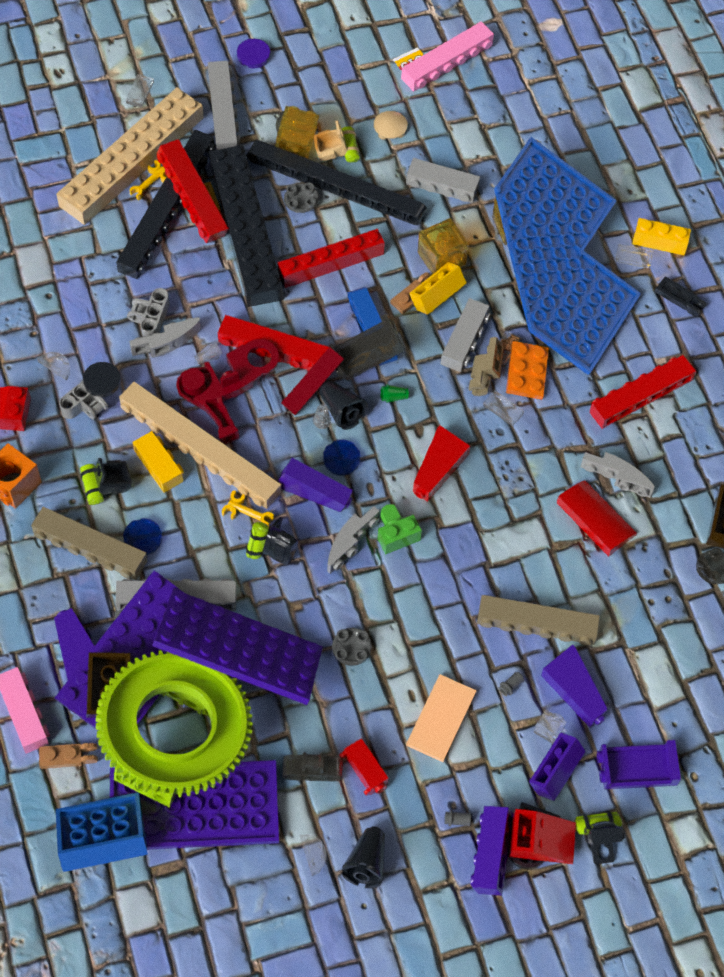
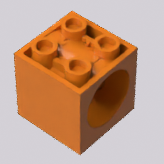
[0,443,42,509]

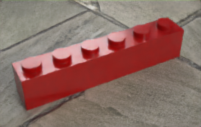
[157,139,229,244]
[278,229,385,288]
[217,315,329,371]
[589,355,696,429]

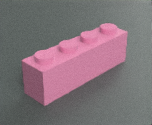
[0,667,50,754]

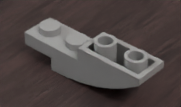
[129,317,201,358]
[580,452,655,498]
[327,506,380,574]

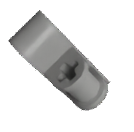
[127,288,169,337]
[59,381,108,420]

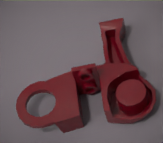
[176,339,279,445]

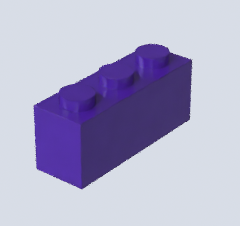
[529,732,586,801]

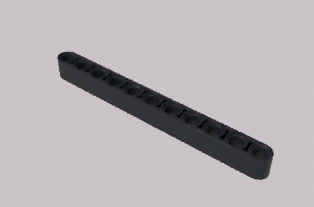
[246,140,427,225]

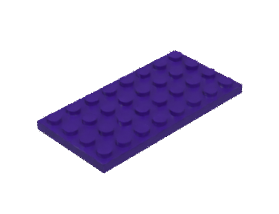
[54,570,183,731]
[152,589,323,705]
[110,760,279,850]

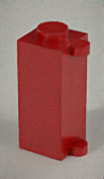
[339,738,389,796]

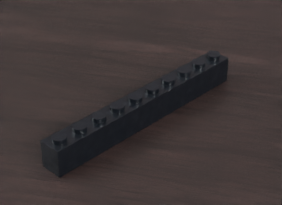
[116,130,216,279]

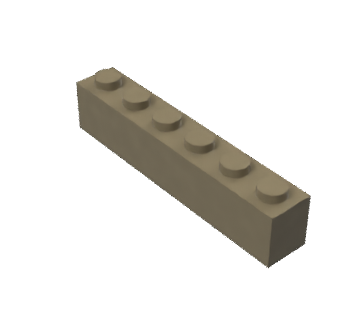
[31,507,147,580]
[477,595,600,645]

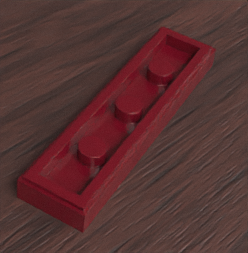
[281,347,344,415]

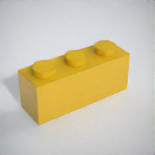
[632,218,691,255]
[409,262,466,315]
[132,431,184,493]

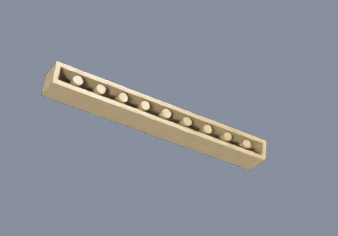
[119,382,281,509]

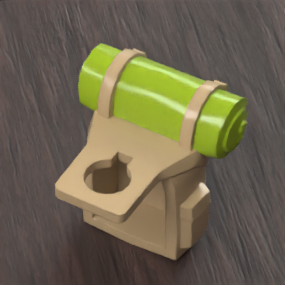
[314,120,360,163]

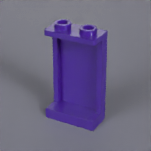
[597,740,681,790]

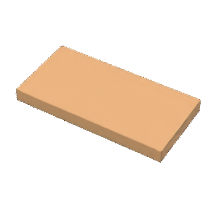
[406,674,477,762]

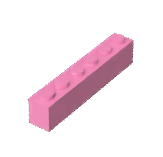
[401,21,494,92]

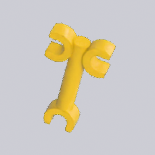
[129,160,166,200]
[222,490,274,527]

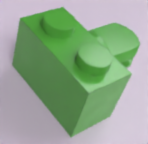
[377,504,422,555]

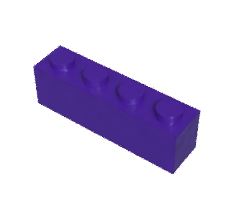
[470,806,514,896]

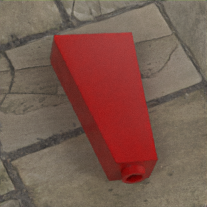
[413,425,470,502]

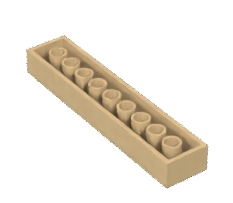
[56,87,204,225]

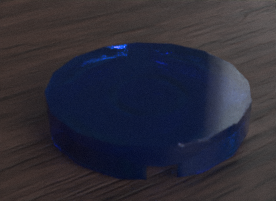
[323,440,360,476]
[123,518,162,555]

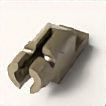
[469,337,504,396]

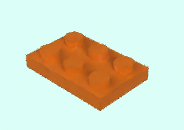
[506,341,549,400]

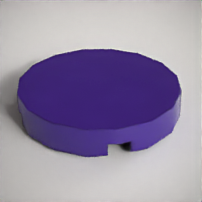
[237,38,270,69]

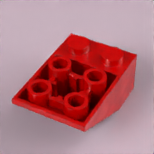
[510,809,576,864]

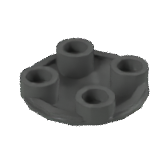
[284,183,319,213]
[332,628,372,666]

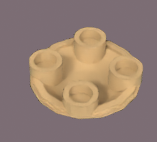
[374,111,408,140]

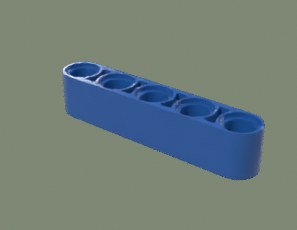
[347,287,398,366]

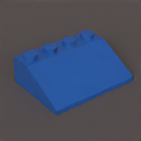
[56,792,148,872]

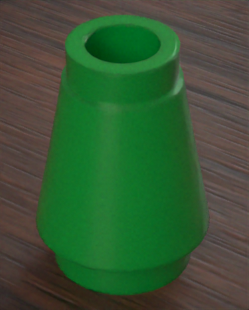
[380,384,409,403]

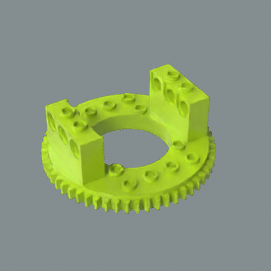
[96,650,253,808]

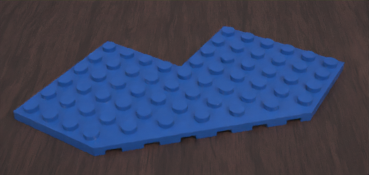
[494,137,641,375]

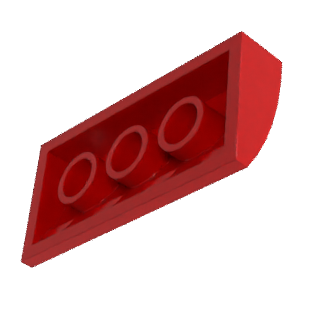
[557,480,637,557]

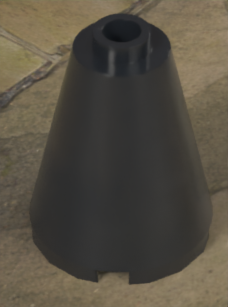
[319,381,368,430]
[342,826,385,888]

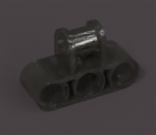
[283,752,343,782]

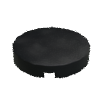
[83,362,121,397]

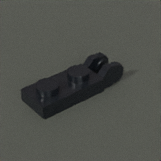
[654,277,706,317]

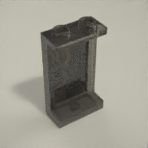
[329,314,405,381]

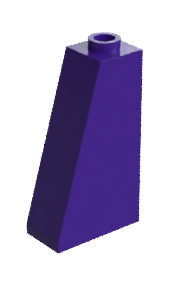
[277,458,353,512]
[54,608,94,680]
[541,645,608,728]

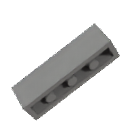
[406,158,480,203]
[441,298,491,372]

